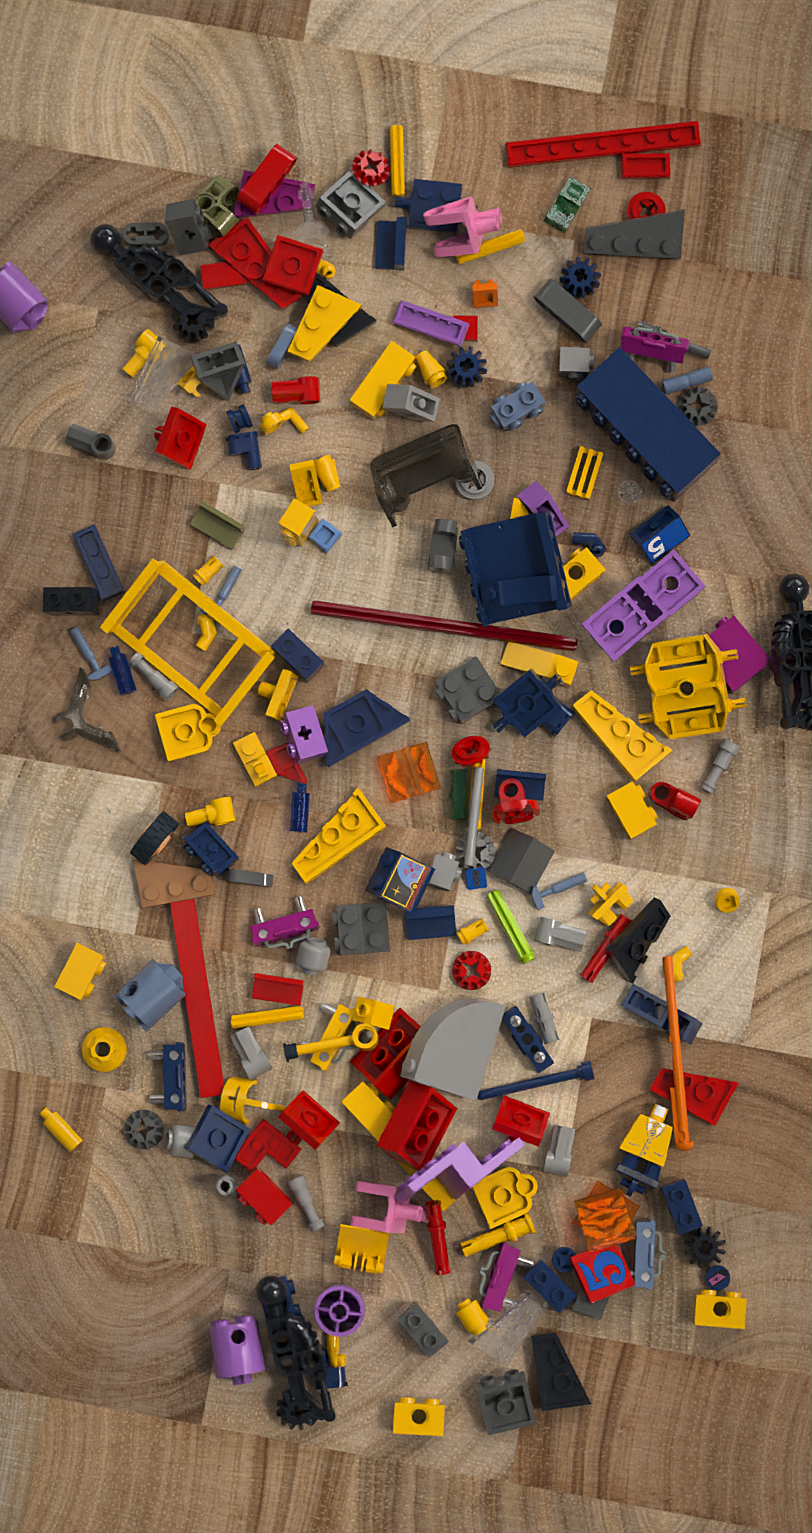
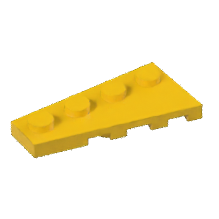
[571,690,673,782]
[292,788,387,885]

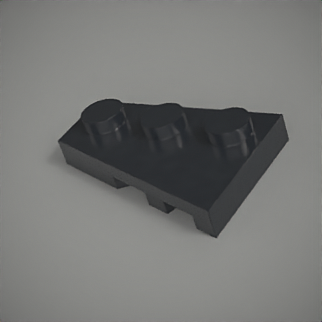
[303,272,377,348]
[606,897,671,984]
[531,1332,591,1411]

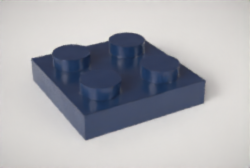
[185,1105,250,1173]

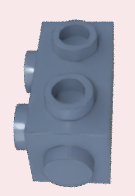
[489,381,546,431]

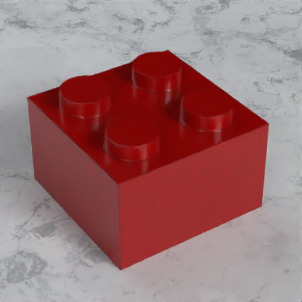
[236,1168,294,1226]

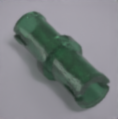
[448,769,468,820]

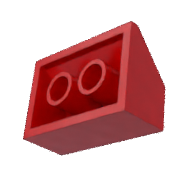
[350,1008,421,1100]
[376,1080,458,1171]

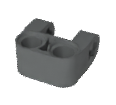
[428,519,458,573]

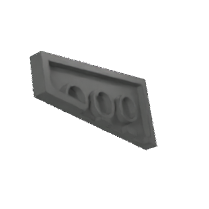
[584,209,685,259]

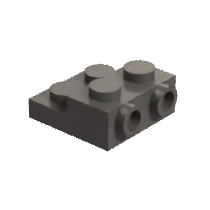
[315,170,386,239]
[434,656,500,724]
[332,902,390,956]
[476,1369,537,1436]

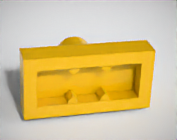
[289,460,323,507]
[258,669,298,722]

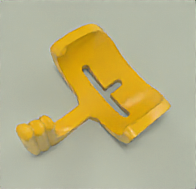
[220,1077,286,1124]

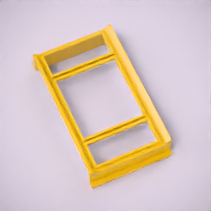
[100,558,277,726]

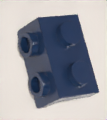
[183,822,239,878]

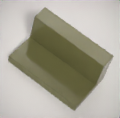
[190,500,245,550]

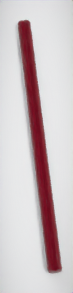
[311,600,577,651]

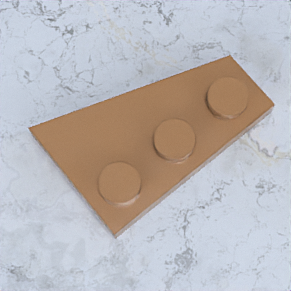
[133,860,215,908]

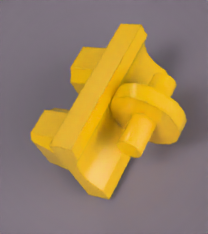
[588,882,633,926]

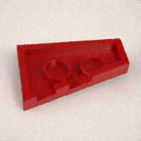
[649,1068,739,1126]

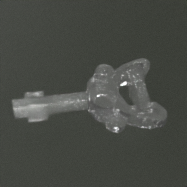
[291,182,332,258]

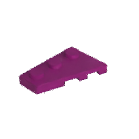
[234,170,315,218]

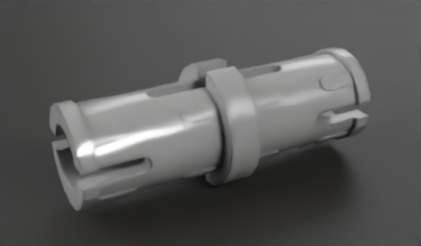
[529,993,560,1044]
[216,1176,236,1196]

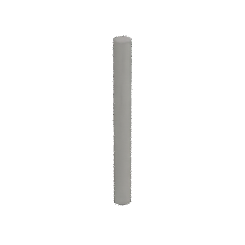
[464,767,484,866]

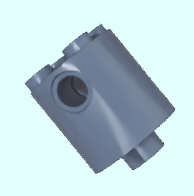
[113,959,187,1032]

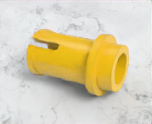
[193,555,224,586]
[456,918,489,945]

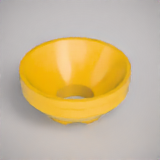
[82,1027,127,1072]

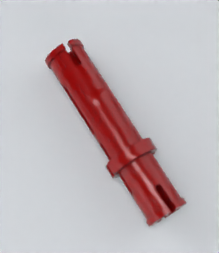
[580,914,632,984]
[425,1200,451,1275]

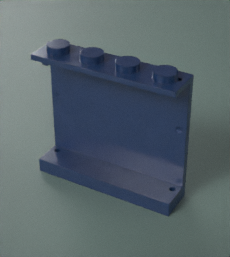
[459,510,572,627]

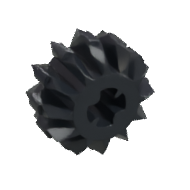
[684,1226,726,1269]

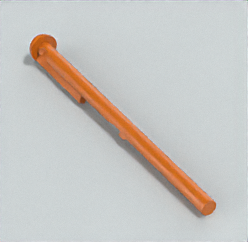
[662,955,694,1151]

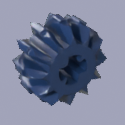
[560,257,601,299]
[446,346,487,388]

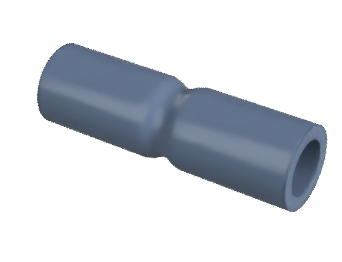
[662,366,713,395]

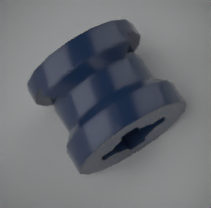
[226,404,253,434]
[552,1247,576,1272]

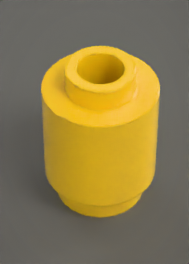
[455,1298,490,1337]

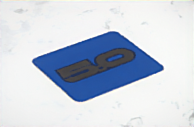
[465,867,487,890]

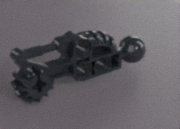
[90,224,228,343]
[768,573,812,731]
[255,1275,336,1431]

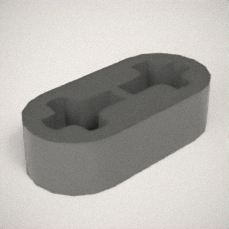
[122,222,169,247]
[226,869,274,887]

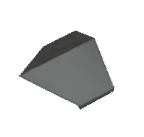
[191,341,245,402]

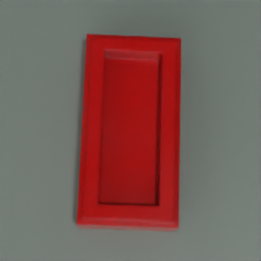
[621,153,670,180]

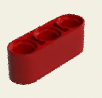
[236,144,297,214]

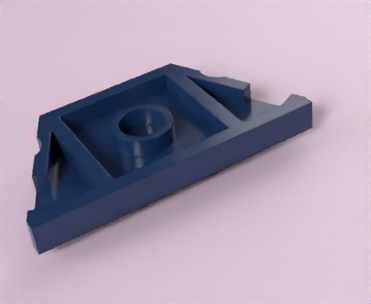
[324,689,410,768]

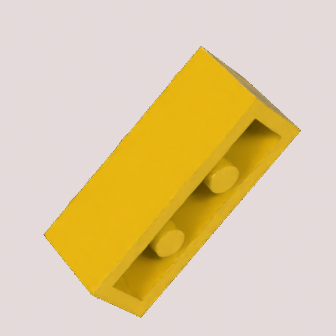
[350,341,417,421]
[278,498,318,547]

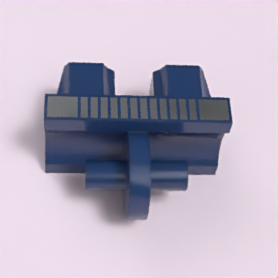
[615,1152,661,1197]

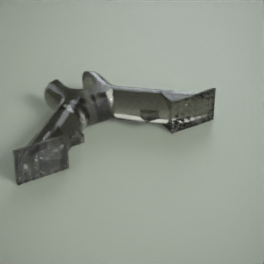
[52,667,121,753]

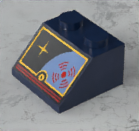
[365,847,435,914]

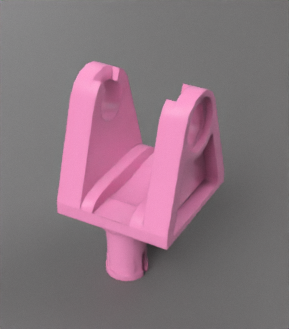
[423,196,502,257]
[350,1181,428,1233]

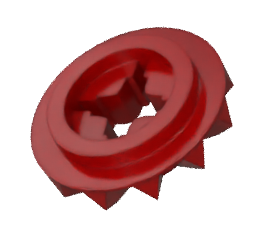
[352,149,391,186]
[627,191,666,220]
[451,736,491,768]
[452,951,491,990]

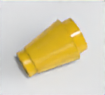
[416,350,447,388]
[314,454,341,492]

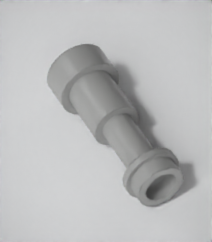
[128,653,179,701]
[700,738,741,794]
[286,1175,325,1232]

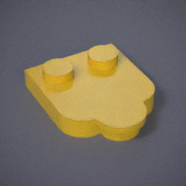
[154,704,221,762]
[472,1167,538,1229]

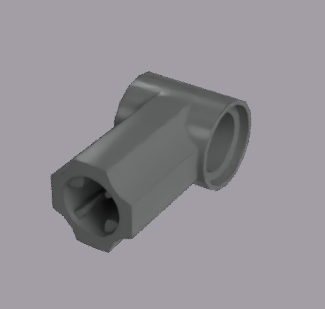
[65,424,116,460]

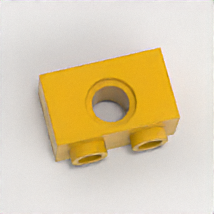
[563,547,606,600]
[693,1289,747,1329]
[393,1397,445,1436]

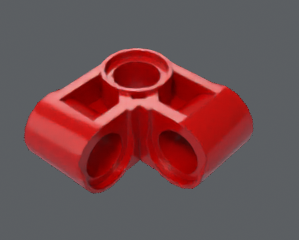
[649,782,701,821]

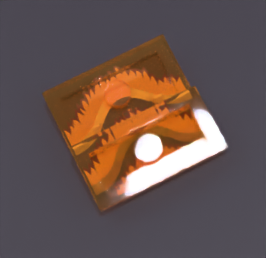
[377,742,441,804]
[574,1187,637,1252]

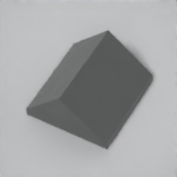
[488,828,555,894]

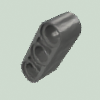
[533,279,602,343]

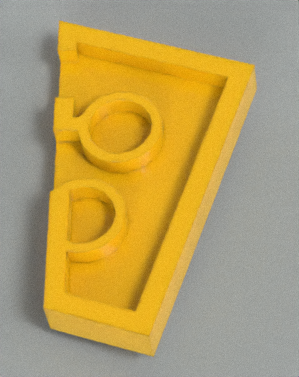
[288,285,362,362]

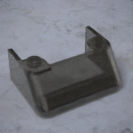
[370,424,482,528]

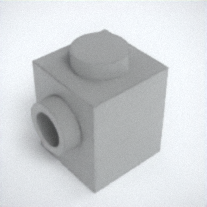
[559,347,594,380]
[429,852,462,891]

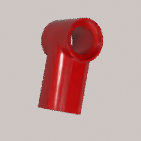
[272,376,321,405]

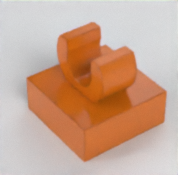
[472,279,498,308]

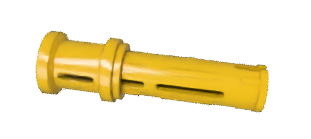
[460,1213,536,1258]

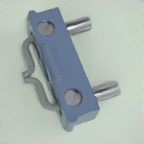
[624,1218,666,1290]

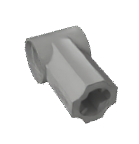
[534,917,587,952]
[230,1027,273,1080]
[543,1125,575,1177]

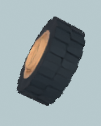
[130,811,179,865]

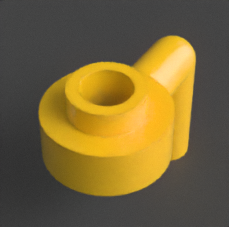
[259,407,309,435]

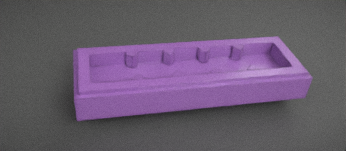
[393,300,470,347]

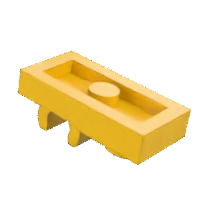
[233,732,277,787]

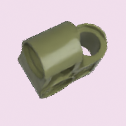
[194,175,240,238]

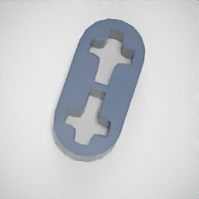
[266,324,297,370]

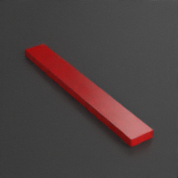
[506,121,701,168]
[170,899,225,1098]

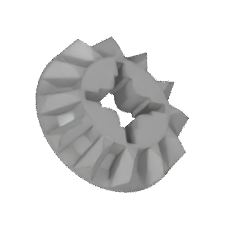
[455,461,494,500]
[456,832,496,869]

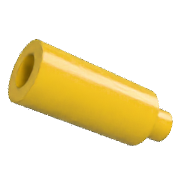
[40,1107,83,1153]

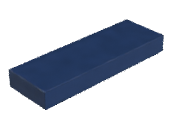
[72,524,125,601]

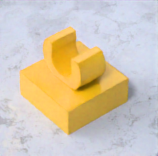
[176,366,208,397]

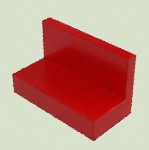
[252,973,305,1006]

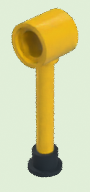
[283,1024,379,1063]

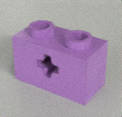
[280,705,328,765]

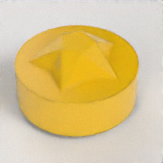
[714,888,740,913]

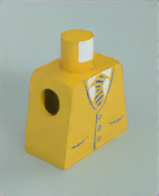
[619,1104,673,1167]

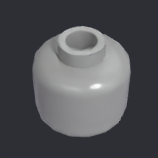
[296,937,331,975]
[165,1125,195,1159]

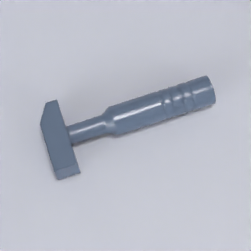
[200,565,242,619]
[70,626,112,681]
[530,872,587,910]

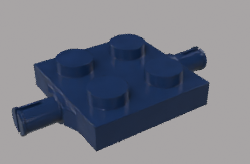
[394,179,477,233]
[493,668,563,738]

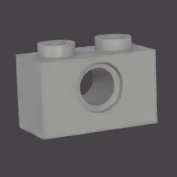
[383,384,440,422]

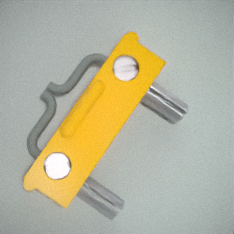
[301,1003,357,1072]

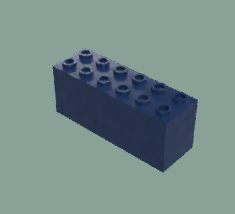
[575,347,721,502]

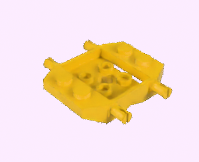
[630,633,747,739]

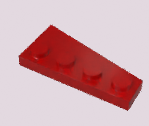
[208,217,303,311]

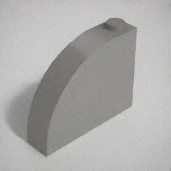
[400,998,506,1101]

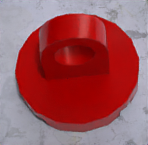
[490,778,540,824]

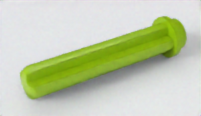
[487,890,536,965]

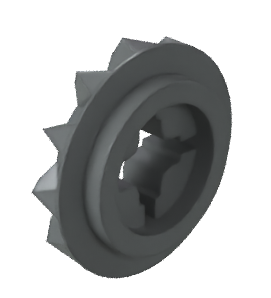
[678,386,718,426]
[124,1110,164,1149]

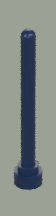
[477,1060,595,1100]

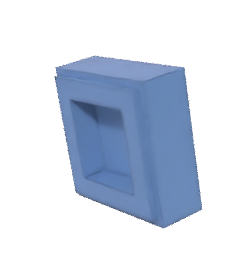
[308,518,342,553]

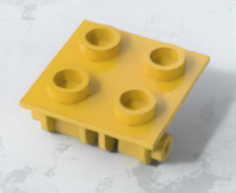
[334,1224,390,1275]

